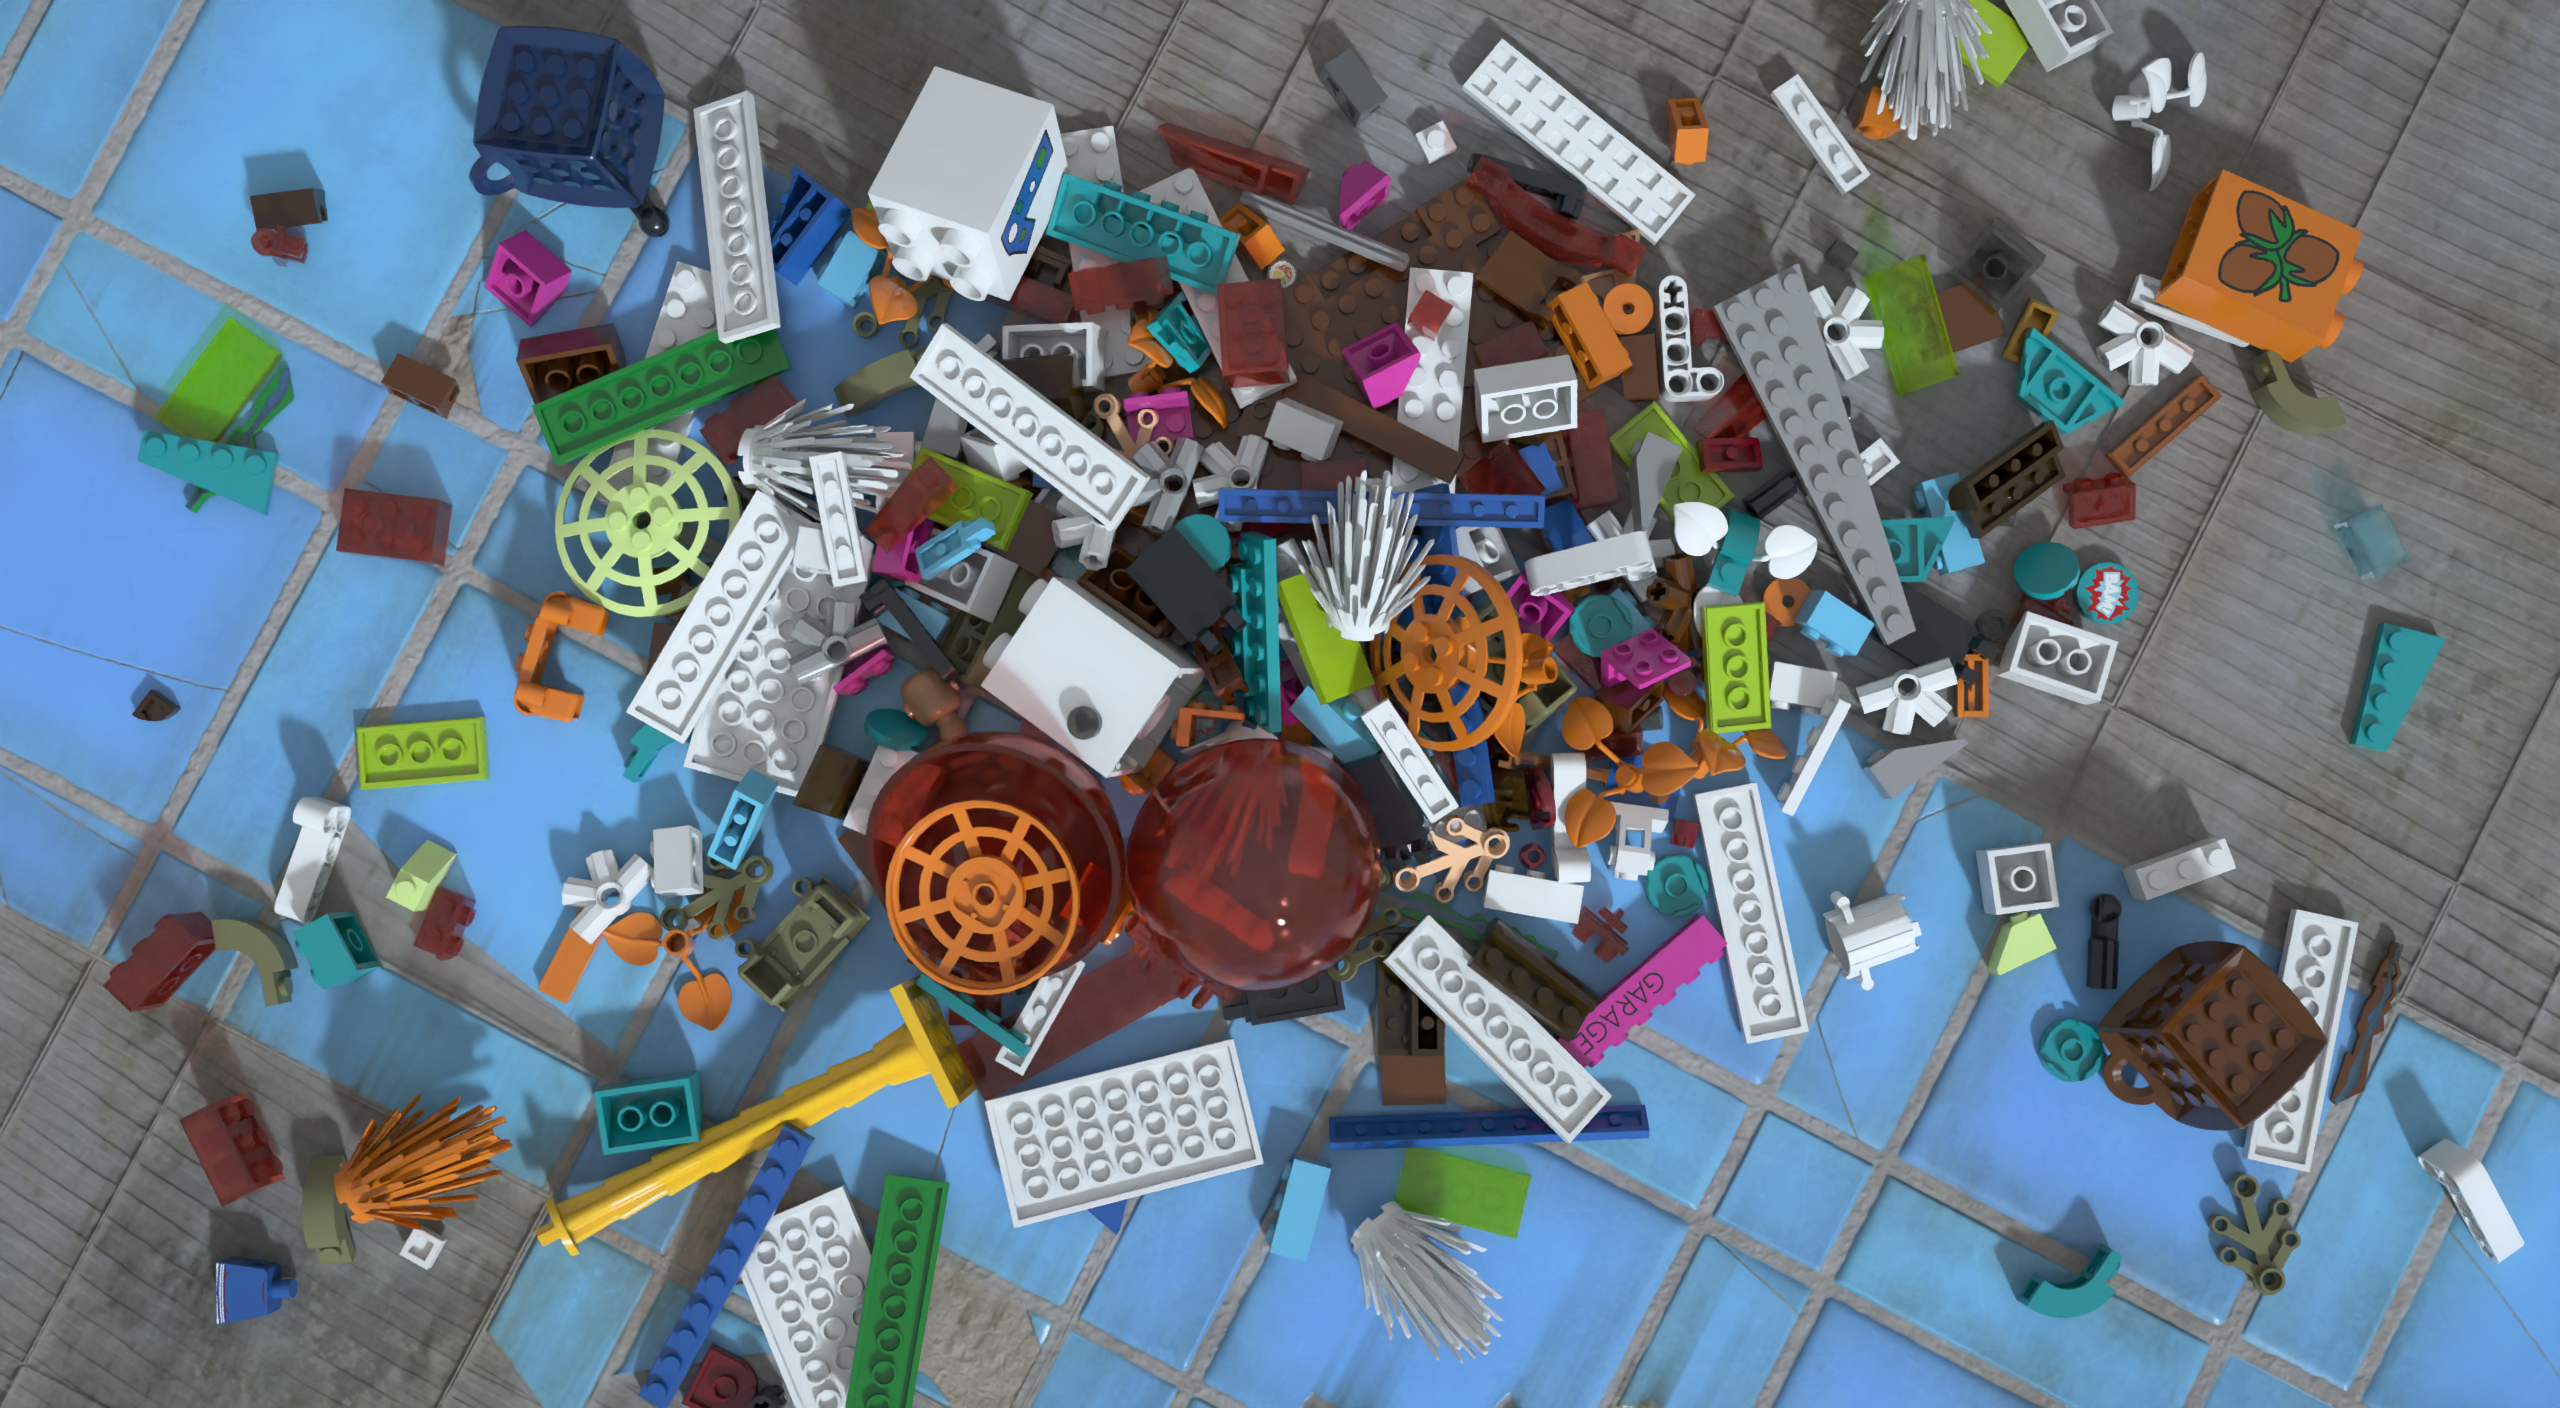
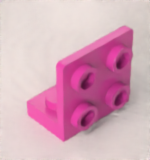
[1123,387,1194,444]
[1601,628,1691,689]
[833,644,898,696]

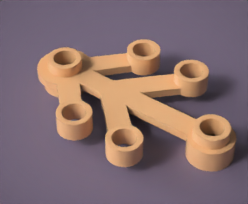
[1094,393,1175,491]
[1393,814,1510,903]

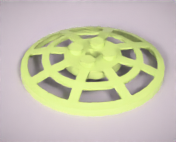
[555,430,743,618]

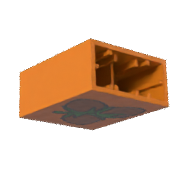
[2154,169,2364,363]

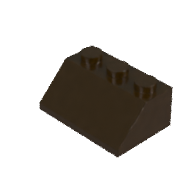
[996,353,1088,423]

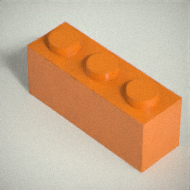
[1547,282,1633,390]

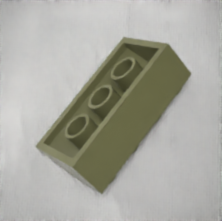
[941,567,1040,696]

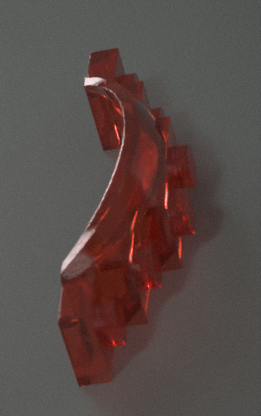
[1466,156,1647,277]

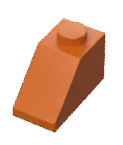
[1855,86,1930,140]
[1667,98,1709,165]
[1219,202,1285,270]

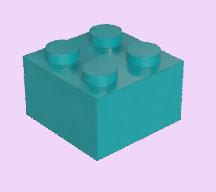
[293,911,382,989]

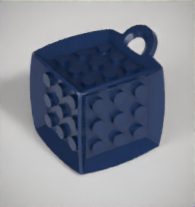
[469,26,665,208]

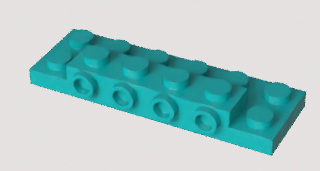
[1046,173,1241,296]
[1226,531,1282,733]

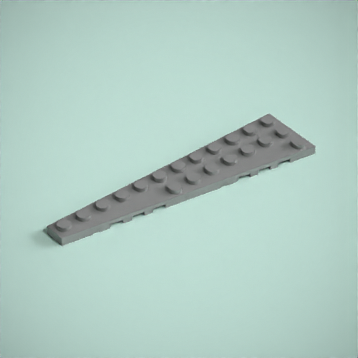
[1712,263,1916,645]

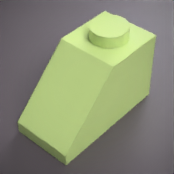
[386,840,457,912]
[1987,911,2057,975]

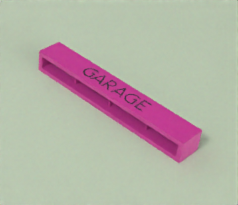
[1553,913,1728,1068]

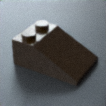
[793,744,871,820]

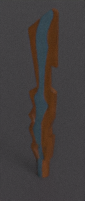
[2330,941,2404,1104]

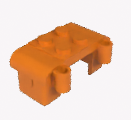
[513,591,610,723]

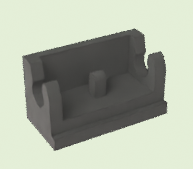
[1318,47,1388,127]

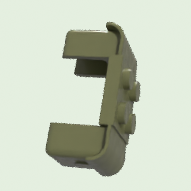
[1477,601,1577,735]
[735,875,871,1012]

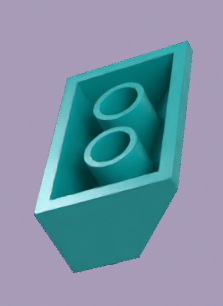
[593,1071,703,1155]

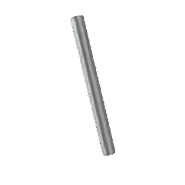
[1240,189,1410,272]

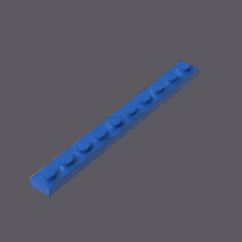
[1415,483,1495,807]
[1218,488,1545,528]
[1329,1105,1650,1151]
[638,1122,815,1408]

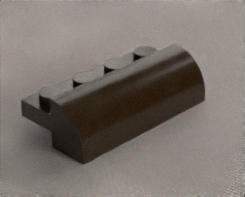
[1948,420,2066,539]
[1467,917,1599,1042]
[1375,926,1444,1057]

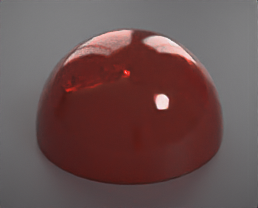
[865,731,1126,1000]
[1124,738,1383,1010]

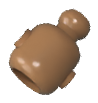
[900,666,968,744]

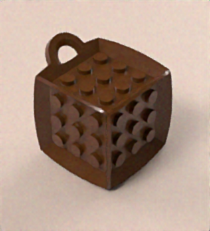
[2097,941,2328,1131]

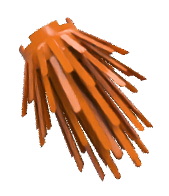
[334,1093,513,1231]

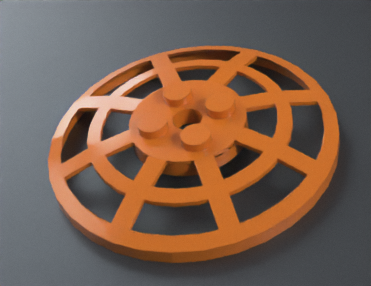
[1369,554,1523,751]
[886,799,1080,995]

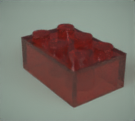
[1217,278,1290,389]
[336,488,452,566]
[103,911,216,1012]
[179,1094,285,1207]

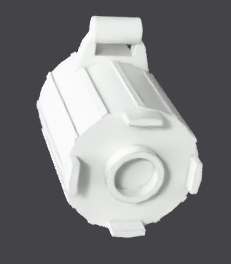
[1823,891,1922,990]

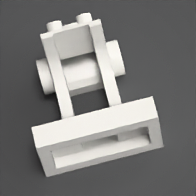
[1607,802,1669,881]

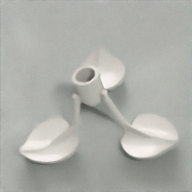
[2112,52,2207,191]
[1673,502,1818,638]

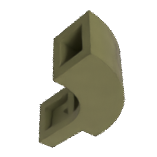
[834,346,928,417]
[2252,350,2347,435]
[211,918,299,1007]
[302,1154,356,1265]

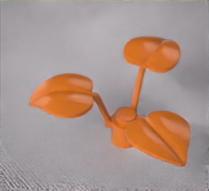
[850,208,956,325]
[1127,309,1228,430]
[1455,616,1558,757]
[1663,683,1789,779]
[1562,696,1700,848]
[603,887,746,1031]

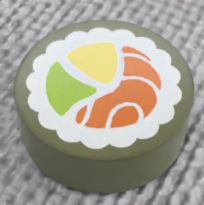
[1267,259,1298,292]

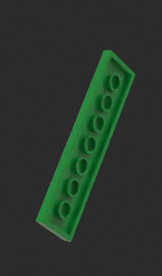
[532,328,792,466]
[845,1173,950,1408]

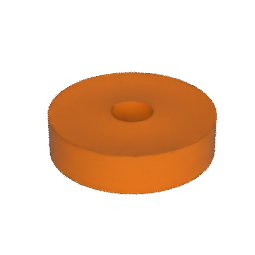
[1602,283,1654,336]
[1761,577,1811,627]

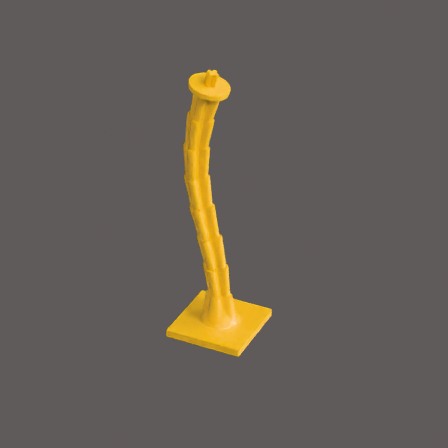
[535,974,979,1257]

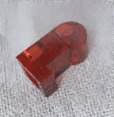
[1690,309,1731,347]

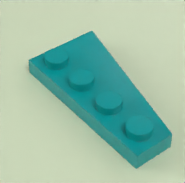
[137,430,279,516]
[2350,623,2446,752]
[915,973,1033,1058]

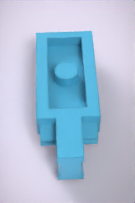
[915,517,996,580]

